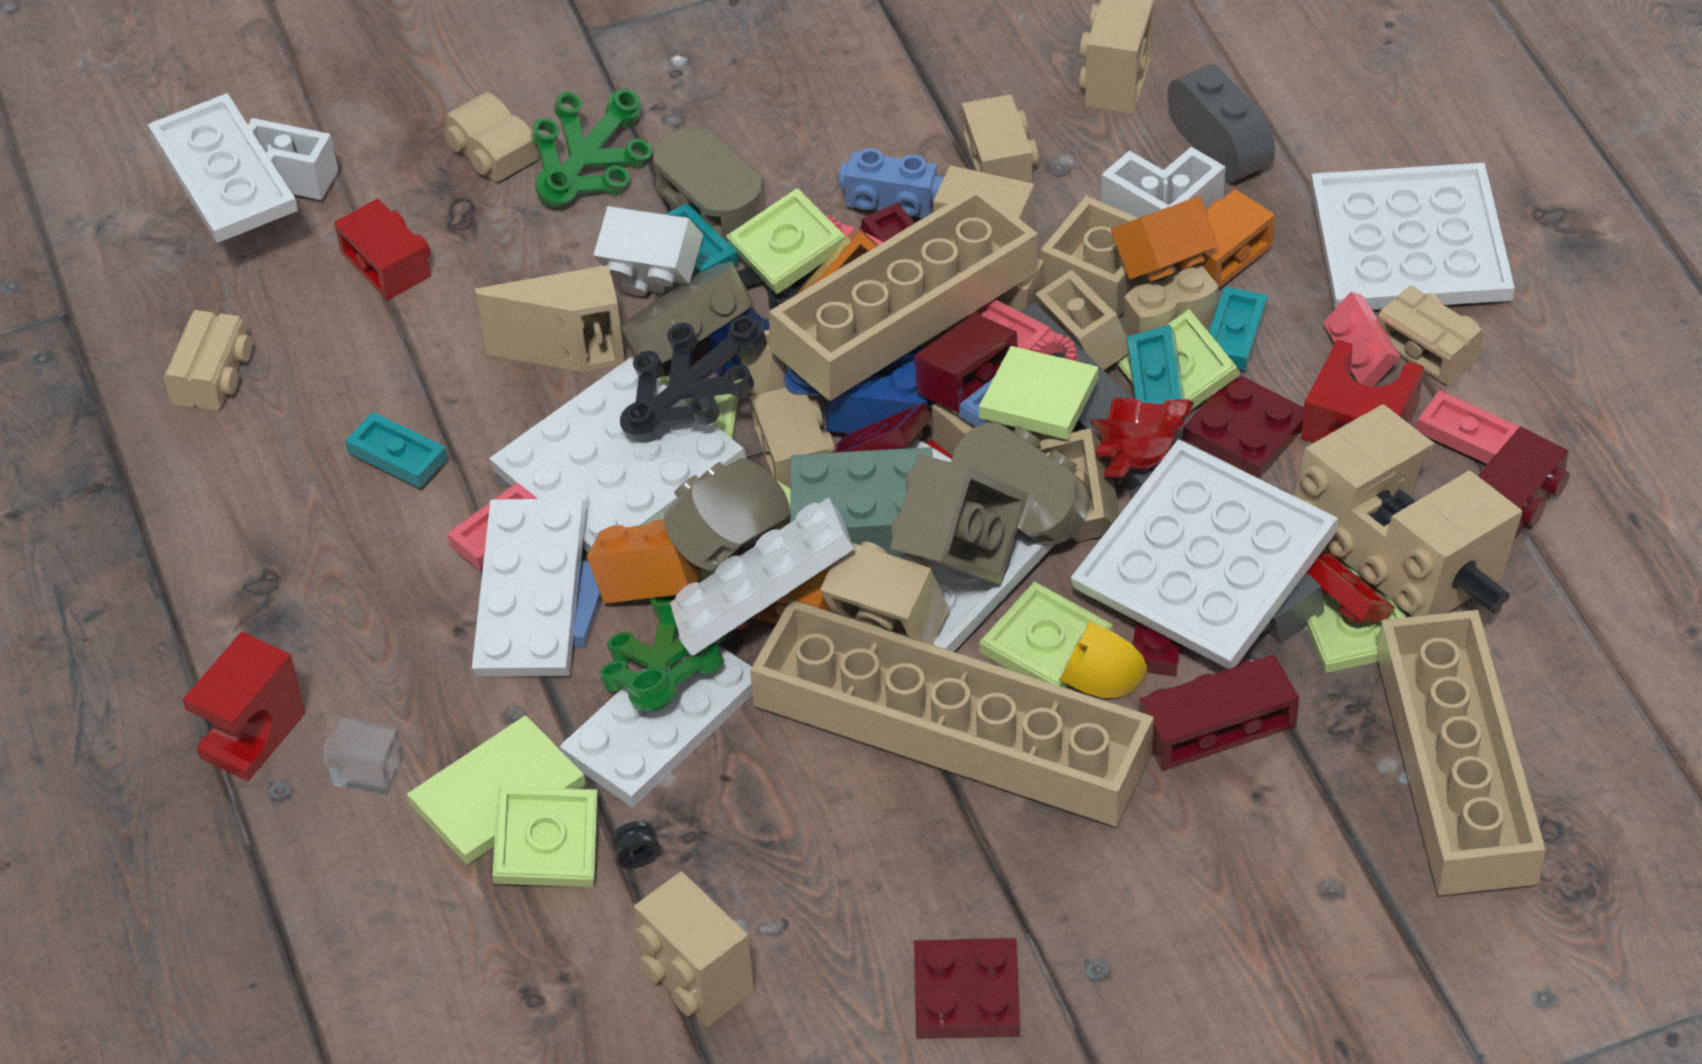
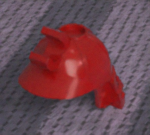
[1089,398,1194,477]

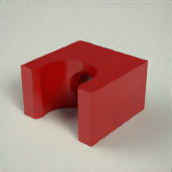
[1301,339,1424,443]
[182,631,306,782]

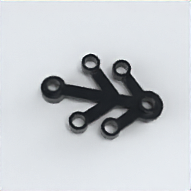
[620,316,767,443]

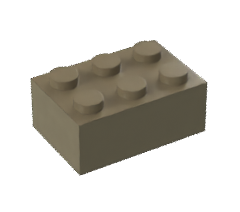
[890,454,1028,585]

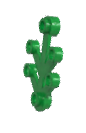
[531,89,652,208]
[599,595,730,712]

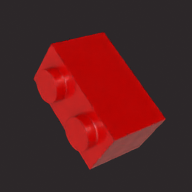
[334,198,431,301]

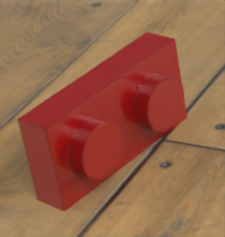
[1307,551,1395,624]

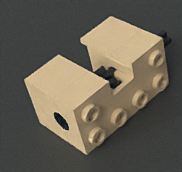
[1293,404,1523,617]

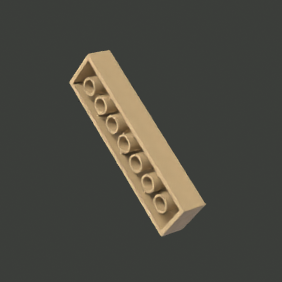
[750,599,1154,827]

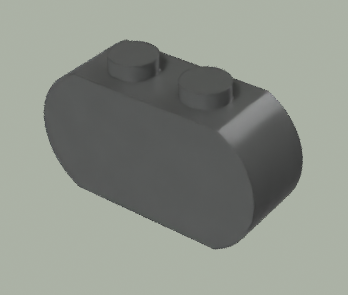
[1168,64,1275,183]

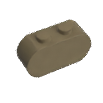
[653,128,764,241]
[621,262,753,368]
[951,422,1090,546]
[664,458,790,571]

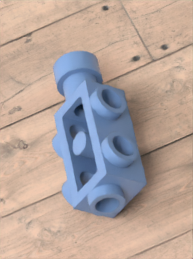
[839,148,944,218]

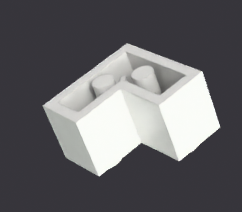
[248,118,338,200]
[1101,147,1226,218]
[593,206,703,296]

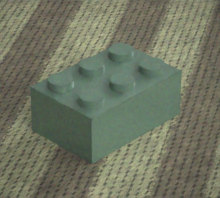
[791,447,933,559]

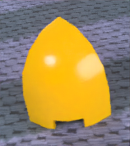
[1059,621,1148,699]

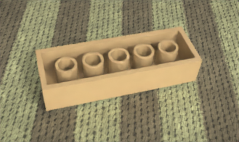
[769,186,1038,401]
[1377,610,1546,896]

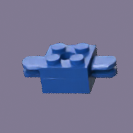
[783,344,936,433]

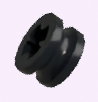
[611,821,661,869]

